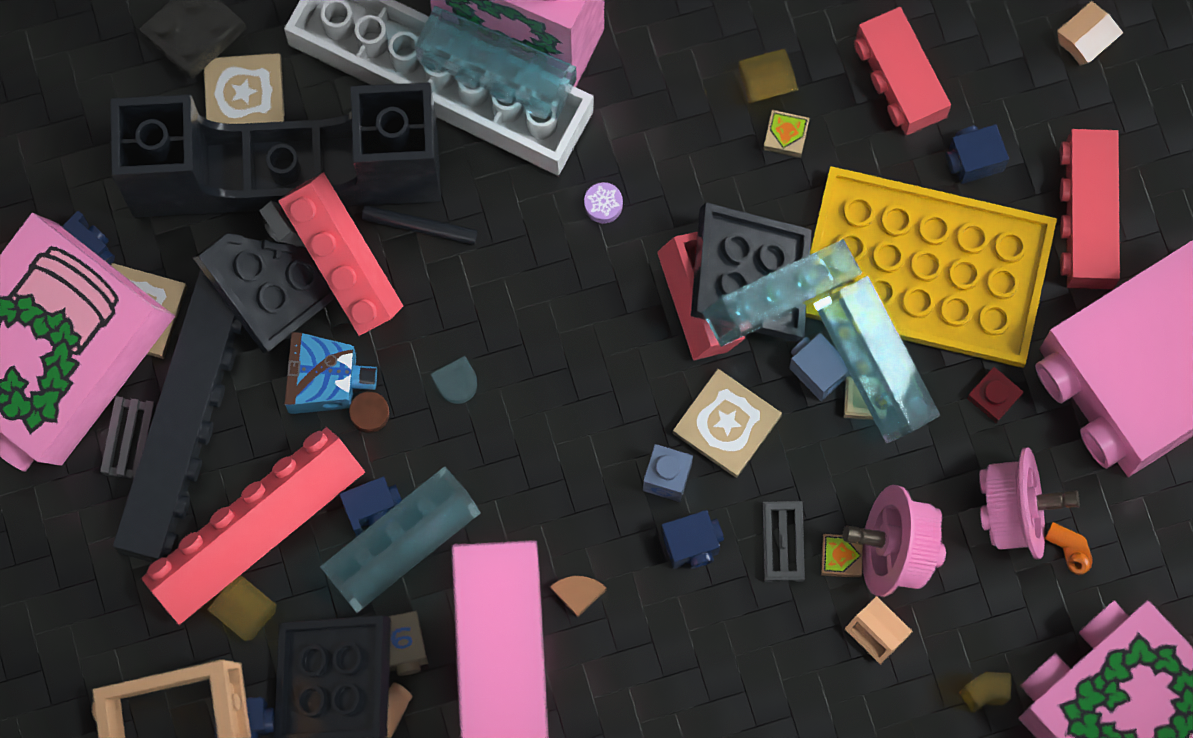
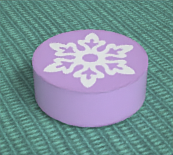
[584,183,623,223]

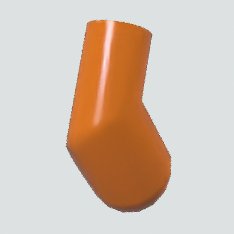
[1045,522,1092,575]

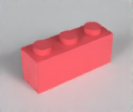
[854,7,951,136]
[657,232,745,361]

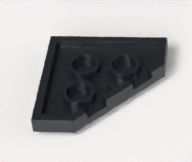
[193,233,336,353]

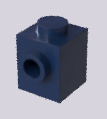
[946,124,1009,184]
[661,510,724,569]

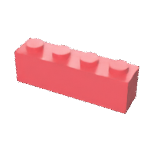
[1060,129,1120,289]
[278,172,403,336]

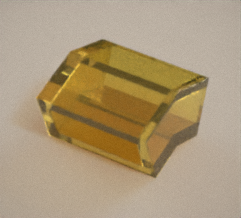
[739,49,798,103]
[208,575,276,641]
[959,672,1011,714]

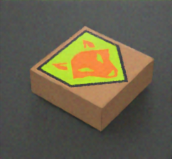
[821,534,863,578]

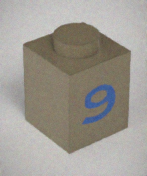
[389,611,428,676]

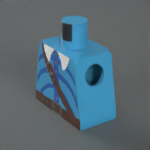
[285,332,377,414]

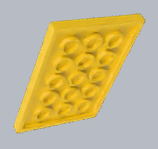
[806,166,1057,368]

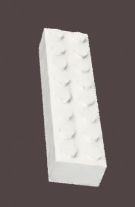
[284,0,593,176]

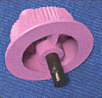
[980,447,1080,559]
[843,485,946,597]

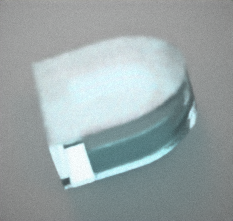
[431,356,477,404]

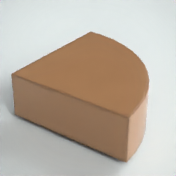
[550,576,606,617]

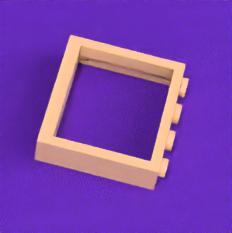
[92,660,251,738]

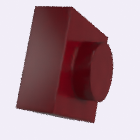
[967,367,1024,424]

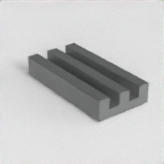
[100,396,156,479]
[762,501,805,582]

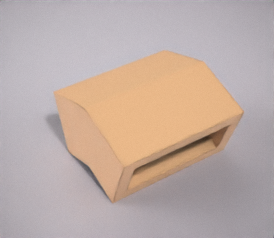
[1058,1,1123,65]
[845,596,912,664]

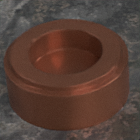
[349,392,390,433]

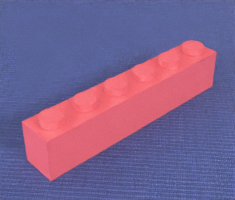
[141,427,365,625]

